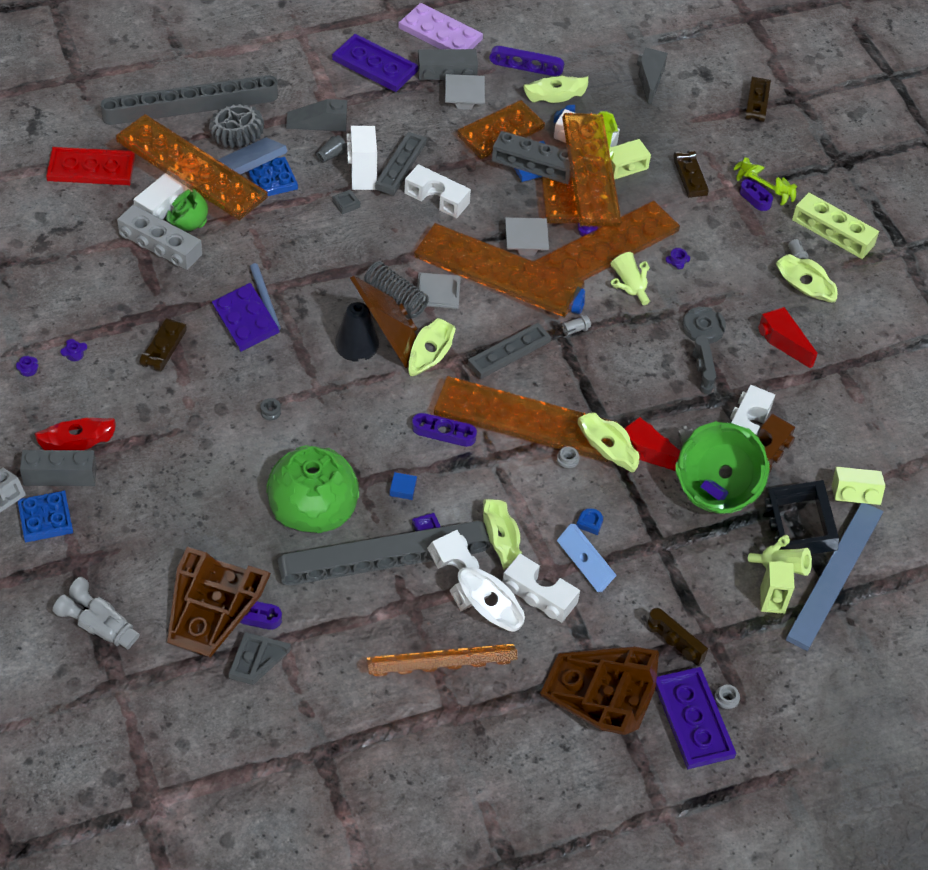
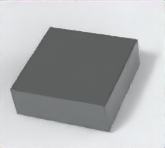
[332,189,361,215]

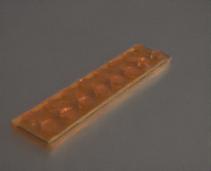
[116,114,268,221]
[523,201,680,299]
[414,223,584,317]
[434,376,620,462]

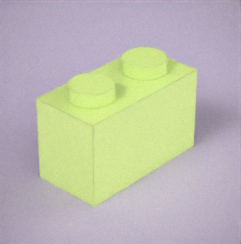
[604,139,651,180]
[832,467,885,505]
[760,561,794,614]

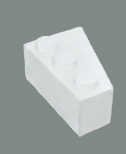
[347,126,377,190]

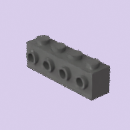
[492,131,578,184]

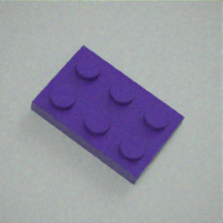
[212,283,280,352]

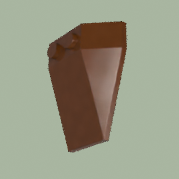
[350,276,418,368]
[167,547,271,658]
[540,647,659,735]

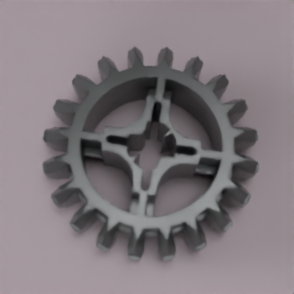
[209,103,264,149]

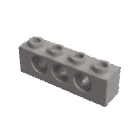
[117,204,202,270]

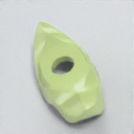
[523,76,588,103]
[776,254,838,303]
[408,318,456,376]
[577,413,639,472]
[483,499,522,570]

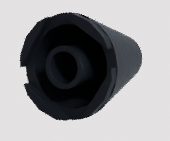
[335,302,379,362]

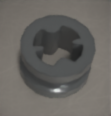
[260,398,281,420]

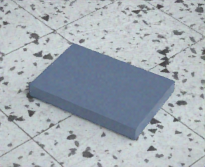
[215,137,288,177]

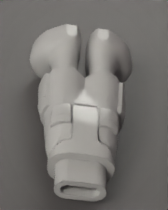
[52,577,140,650]

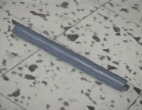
[250,263,281,330]

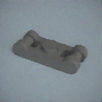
[692,336,716,394]

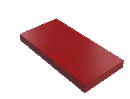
[46,147,135,185]

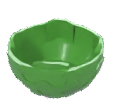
[676,421,770,514]
[266,445,359,533]

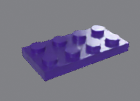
[332,34,418,92]
[656,667,737,770]

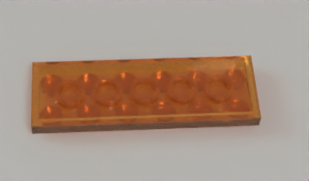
[562,113,622,227]

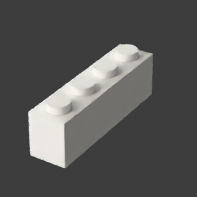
[133,153,209,219]

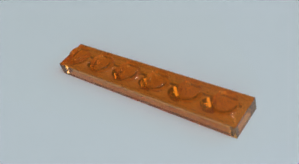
[366,644,518,676]

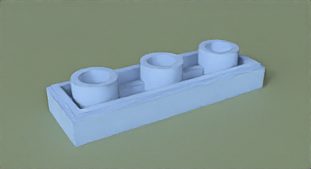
[557,524,617,592]

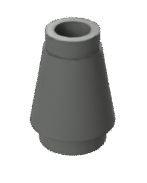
[316,135,347,163]

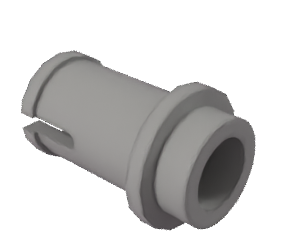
[788,239,809,259]
[562,315,591,336]

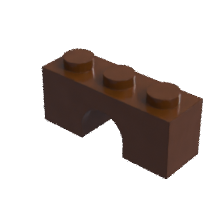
[758,414,795,473]

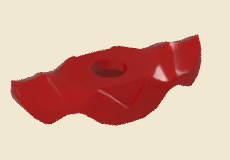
[35,418,116,450]

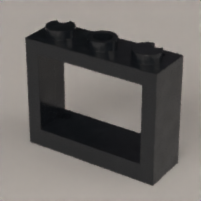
[764,480,839,554]

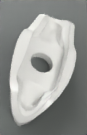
[458,567,525,632]

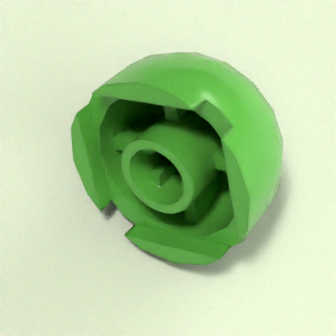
[166,189,208,232]

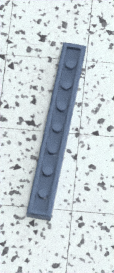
[786,503,884,651]

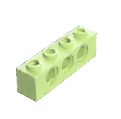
[792,193,879,259]

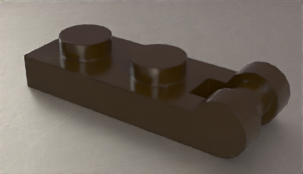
[745,77,771,122]
[674,150,709,198]
[139,318,187,372]
[647,608,708,666]

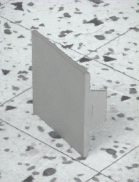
[445,74,485,110]
[505,217,549,256]
[416,272,461,309]

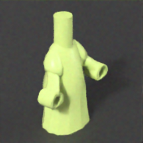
[611,252,650,305]
[748,535,812,576]

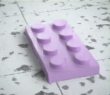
[399,3,483,49]

